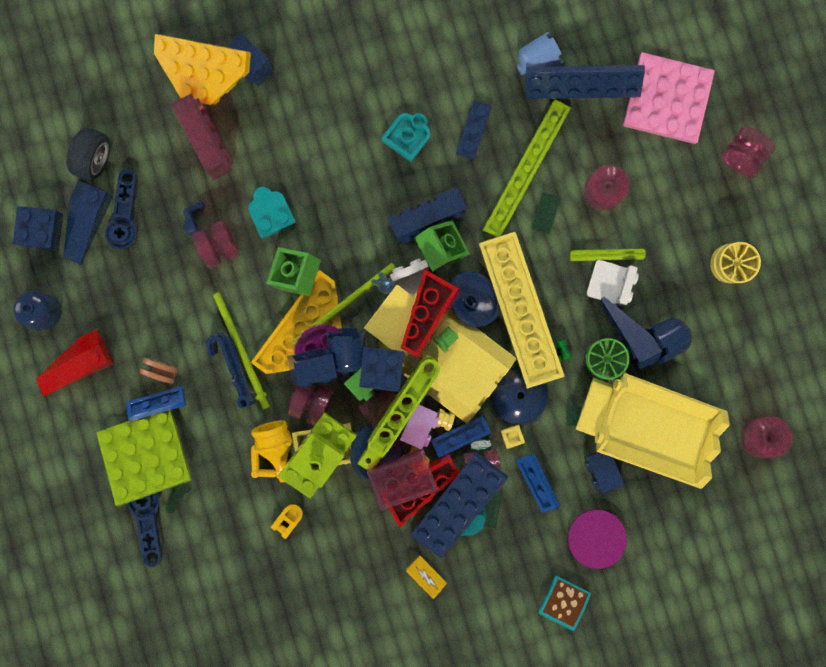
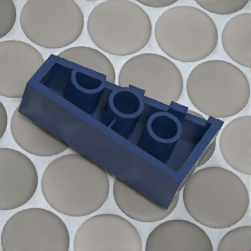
[388,188,467,244]

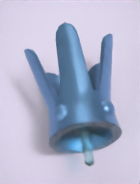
[372,272,394,294]

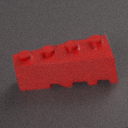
[401,269,460,359]
[381,453,459,528]

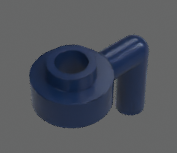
[183,201,206,237]

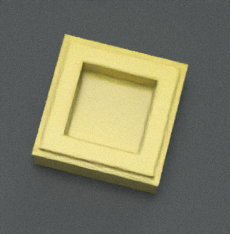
[501,425,525,449]

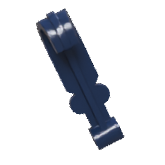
[206,333,257,408]

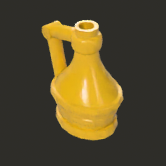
[251,420,294,482]

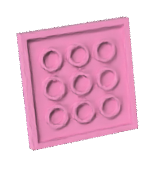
[623,52,715,144]

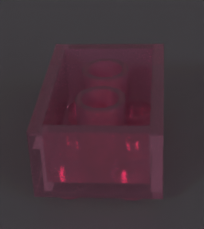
[367,449,438,511]

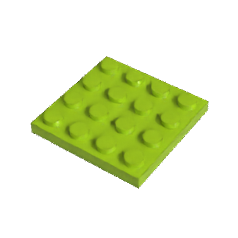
[96,410,192,506]

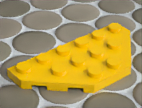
[154,34,251,105]
[251,270,342,374]

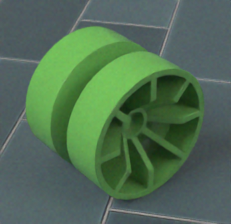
[585,338,629,380]

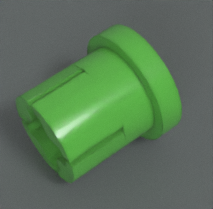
[432,327,459,353]

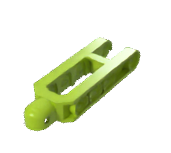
[357,356,440,470]

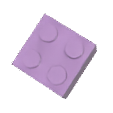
[400,405,440,449]

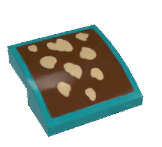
[538,576,591,631]

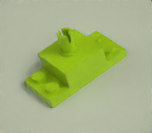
[278,412,357,499]

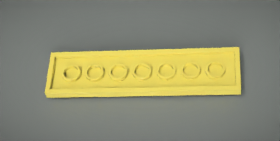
[479,232,564,389]

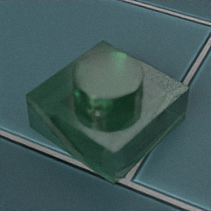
[566,406,583,426]
[470,439,491,457]

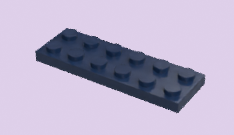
[526,65,645,99]
[410,452,508,559]

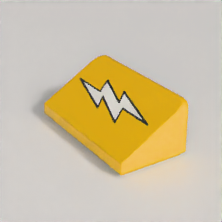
[406,556,447,599]

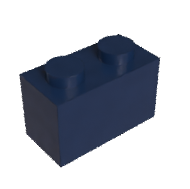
[584,451,625,494]

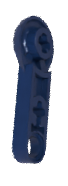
[105,169,138,250]
[127,492,163,567]

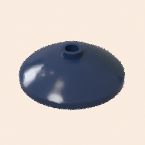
[450,272,500,327]
[490,367,548,424]

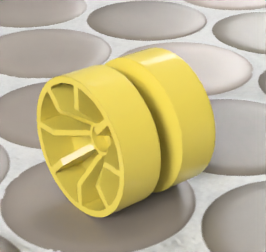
[710,242,761,284]

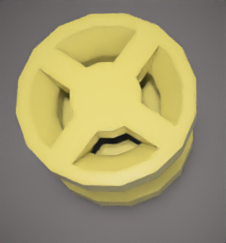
[436,408,455,431]

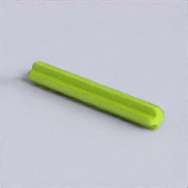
[569,249,646,261]

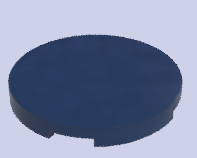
[349,424,402,483]

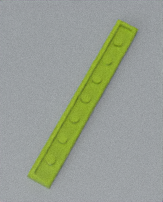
[483,99,571,238]

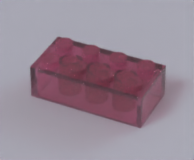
[171,94,234,180]

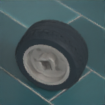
[66,127,111,181]

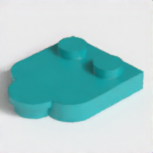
[381,113,430,163]
[248,187,296,239]

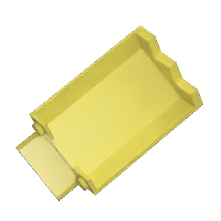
[364,285,517,423]
[575,373,730,489]

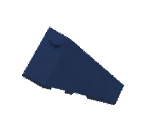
[63,181,113,265]
[601,296,663,374]

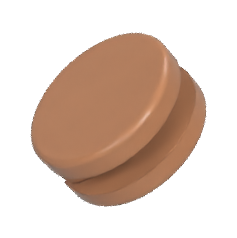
[139,357,178,384]

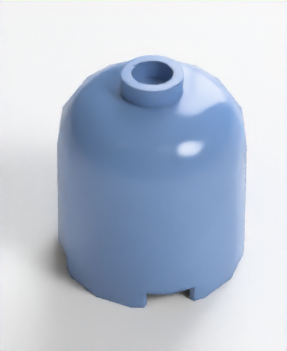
[516,32,565,75]

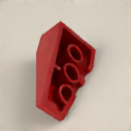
[36,329,114,396]

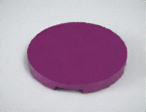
[294,324,342,382]
[568,509,627,569]

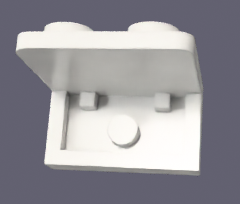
[390,259,429,296]
[587,260,639,307]

